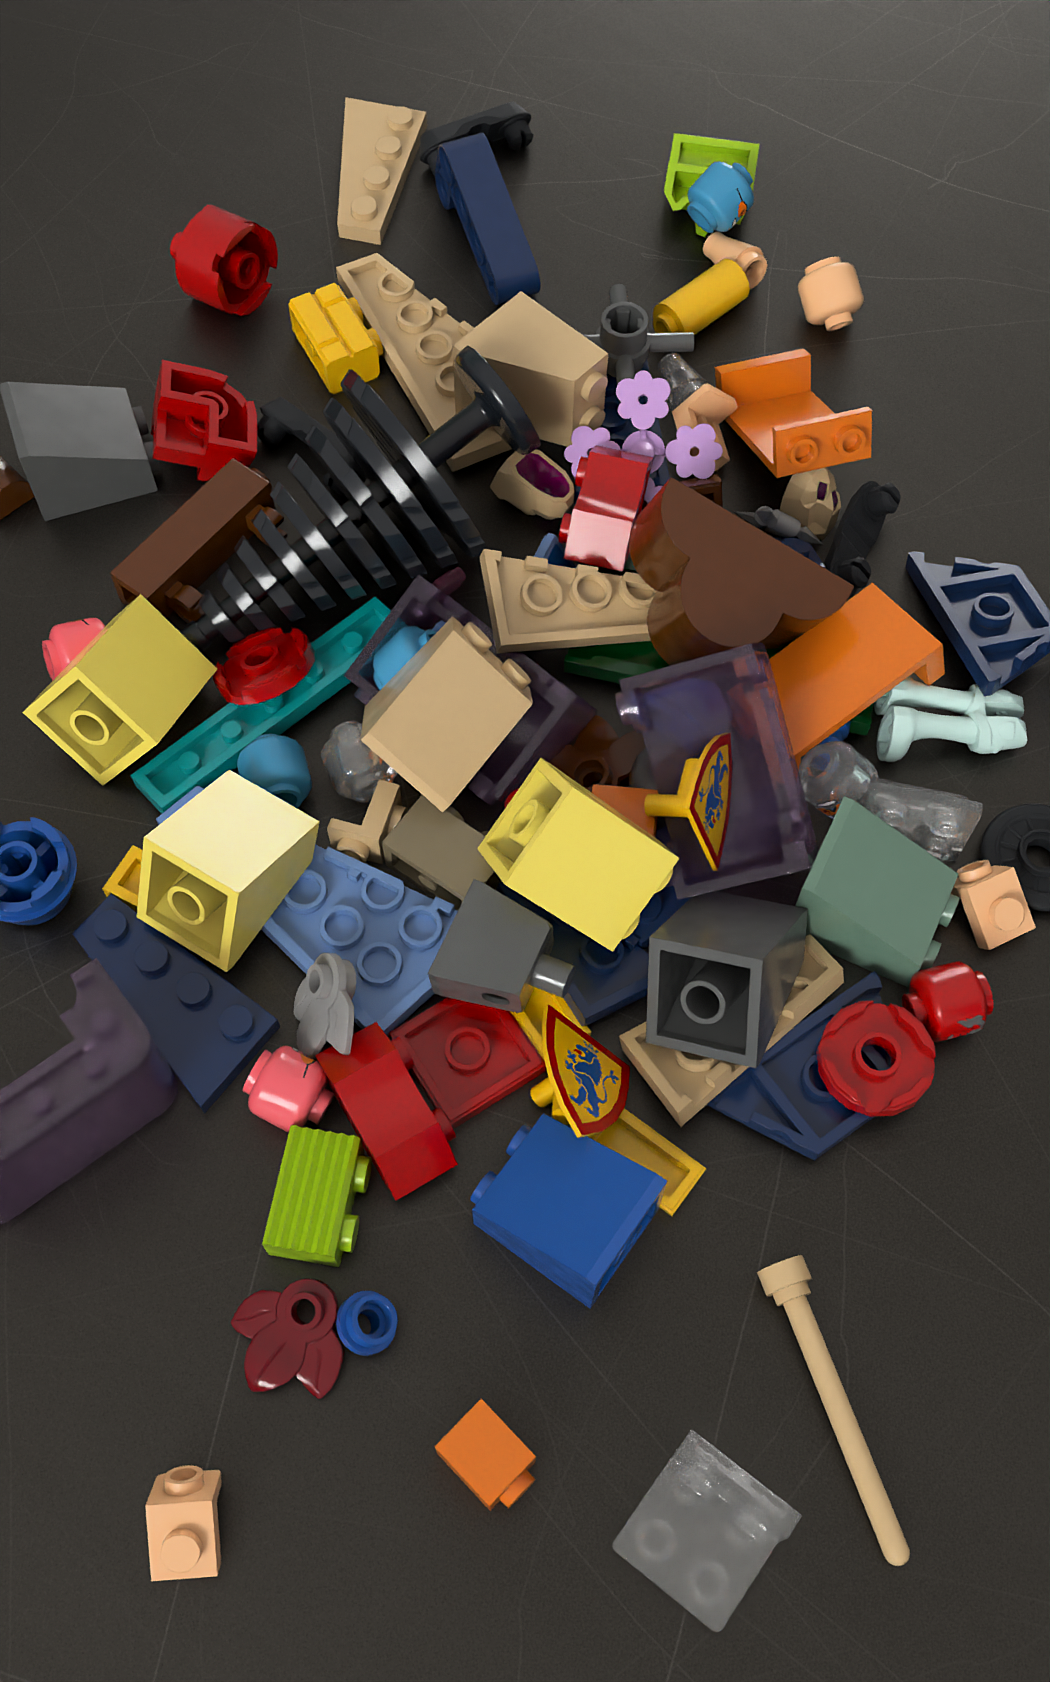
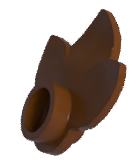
[546,715,648,793]

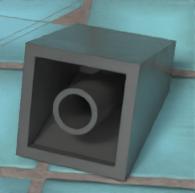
[0,382,161,521]
[646,889,808,1068]

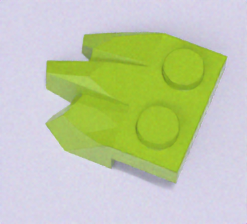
[664,133,760,237]

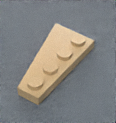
[337,97,427,245]
[480,549,656,653]

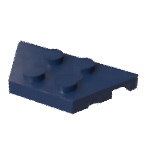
[905,551,1050,697]
[707,971,891,1160]

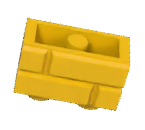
[288,283,383,395]

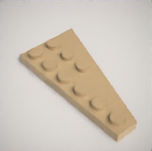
[336,253,512,472]

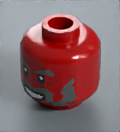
[902,961,994,1042]

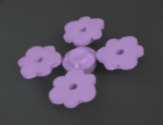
[564,370,723,511]

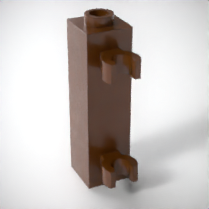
[110,458,288,624]

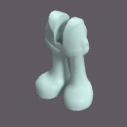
[874,676,1027,762]

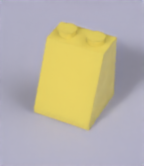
[22,594,217,786]
[477,758,680,952]
[136,770,320,972]

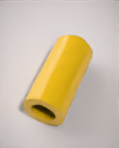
[653,259,749,335]

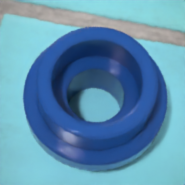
[336,1291,398,1356]

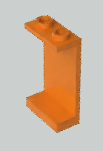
[715,348,872,478]
[724,583,945,785]

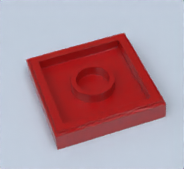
[389,997,547,1129]

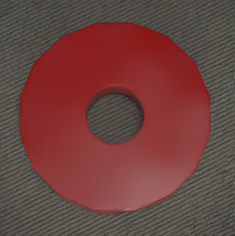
[213,628,315,705]
[816,1001,936,1117]

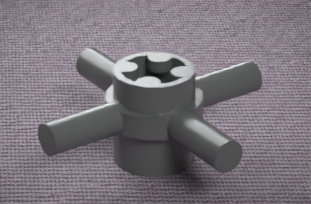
[583,284,694,403]

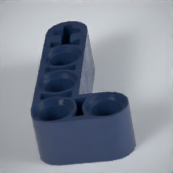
[435,133,541,305]

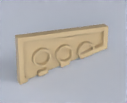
[619,934,844,1127]

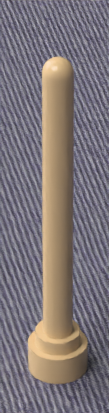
[757,1255,910,1566]

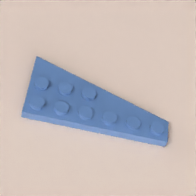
[156,785,458,1037]

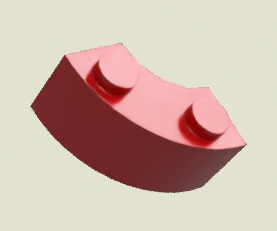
[558,445,653,572]
[315,1022,458,1201]

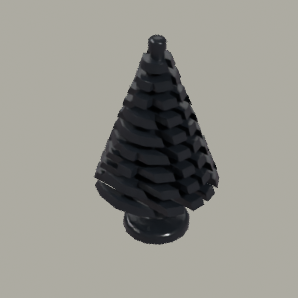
[180,346,541,653]

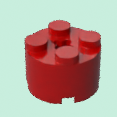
[170,204,278,316]

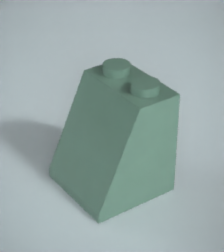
[796,796,960,987]

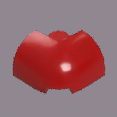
[151,360,257,481]

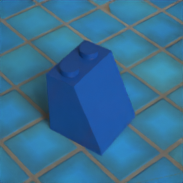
[470,1113,668,1309]

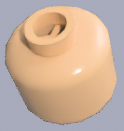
[798,257,864,331]

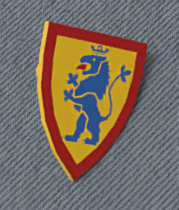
[644,733,732,871]
[530,1004,630,1138]

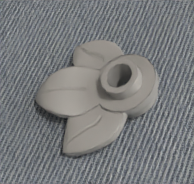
[294,953,356,1060]

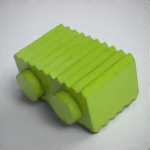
[262,1125,372,1267]

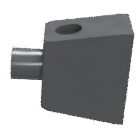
[428,879,576,1013]

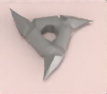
[733,506,823,545]

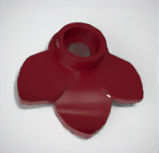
[231,1278,344,1399]

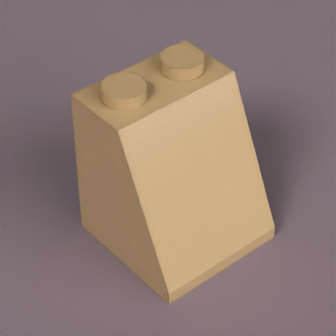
[452,291,608,447]
[361,616,533,812]

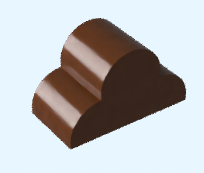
[629,477,854,675]

